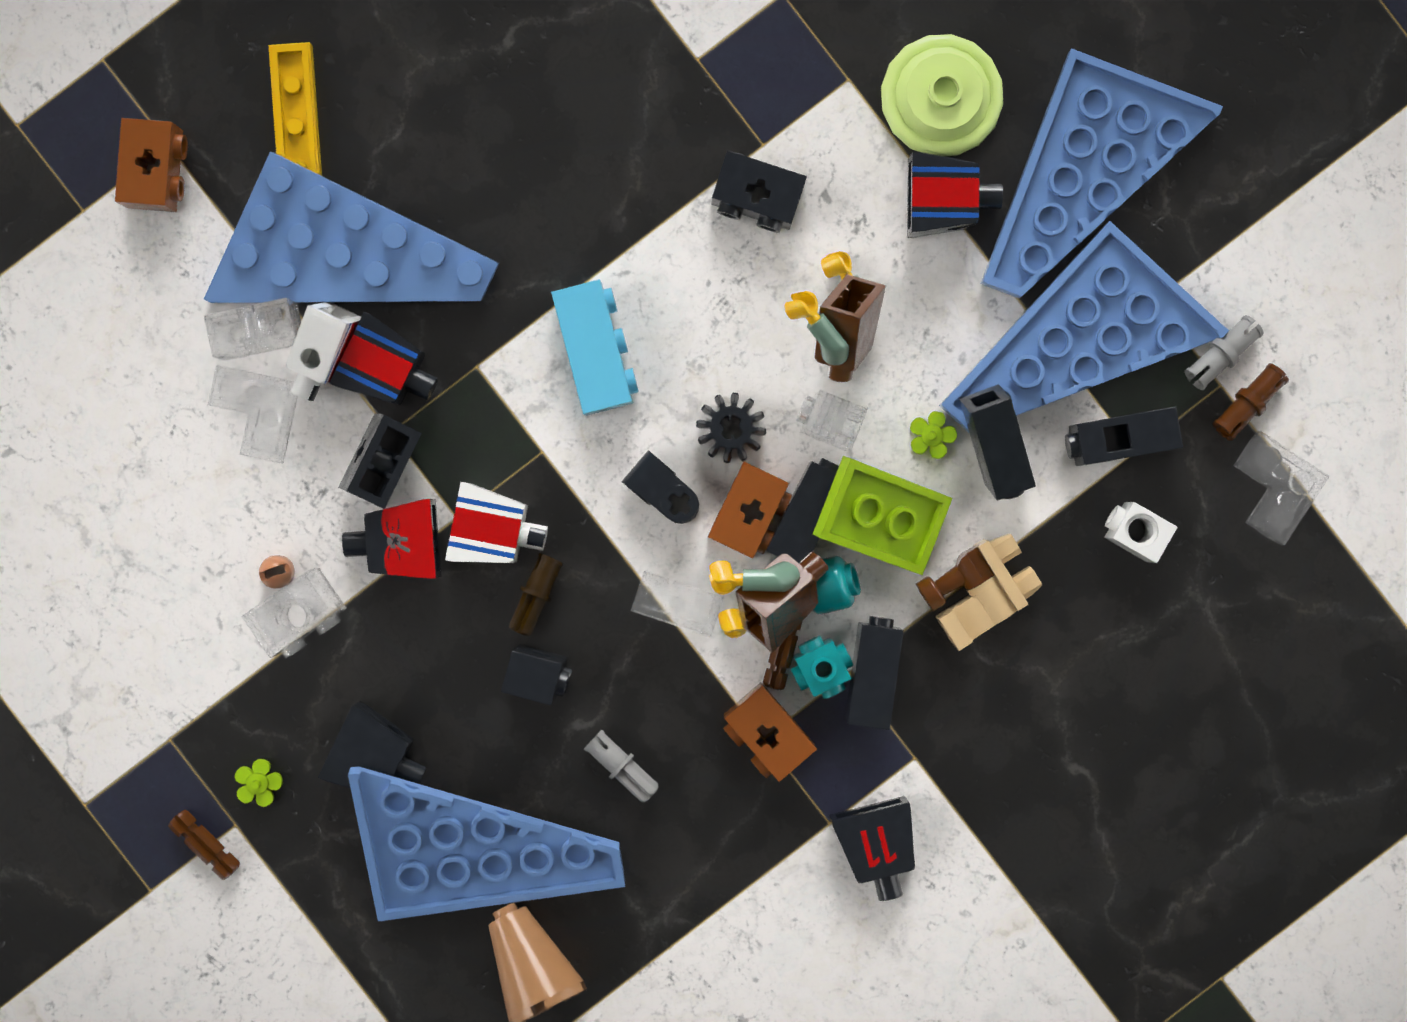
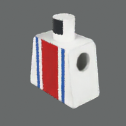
[286,302,361,401]
[445,482,548,563]

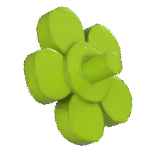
[910,411,957,459]
[235,759,283,807]

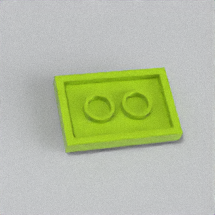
[812,456,953,575]

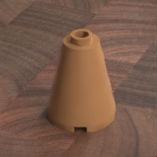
[488,903,587,1022]

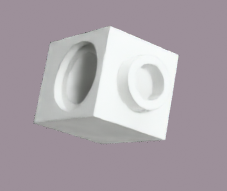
[1104,502,1177,563]

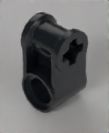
[621,450,700,524]

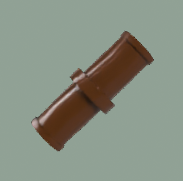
[1212,363,1289,441]

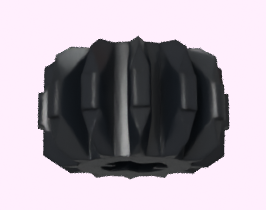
[696,392,766,463]

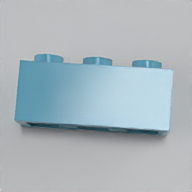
[551,279,639,416]

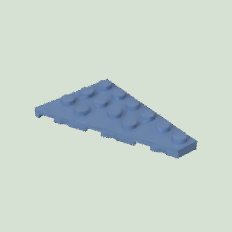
[980,48,1223,298]
[204,151,500,303]
[939,221,1229,433]
[348,766,625,922]

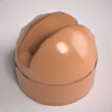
[259,555,295,589]

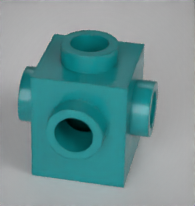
[791,636,854,699]

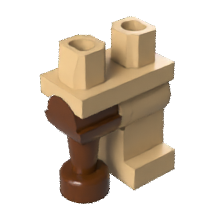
[916,534,1042,651]

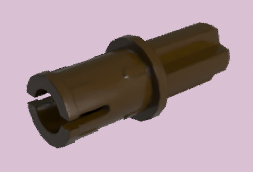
[509,553,564,636]

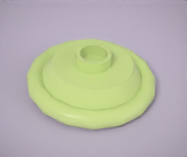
[881,34,1003,156]

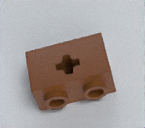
[115,118,188,212]
[707,462,792,559]
[723,682,817,782]

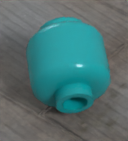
[813,556,861,614]

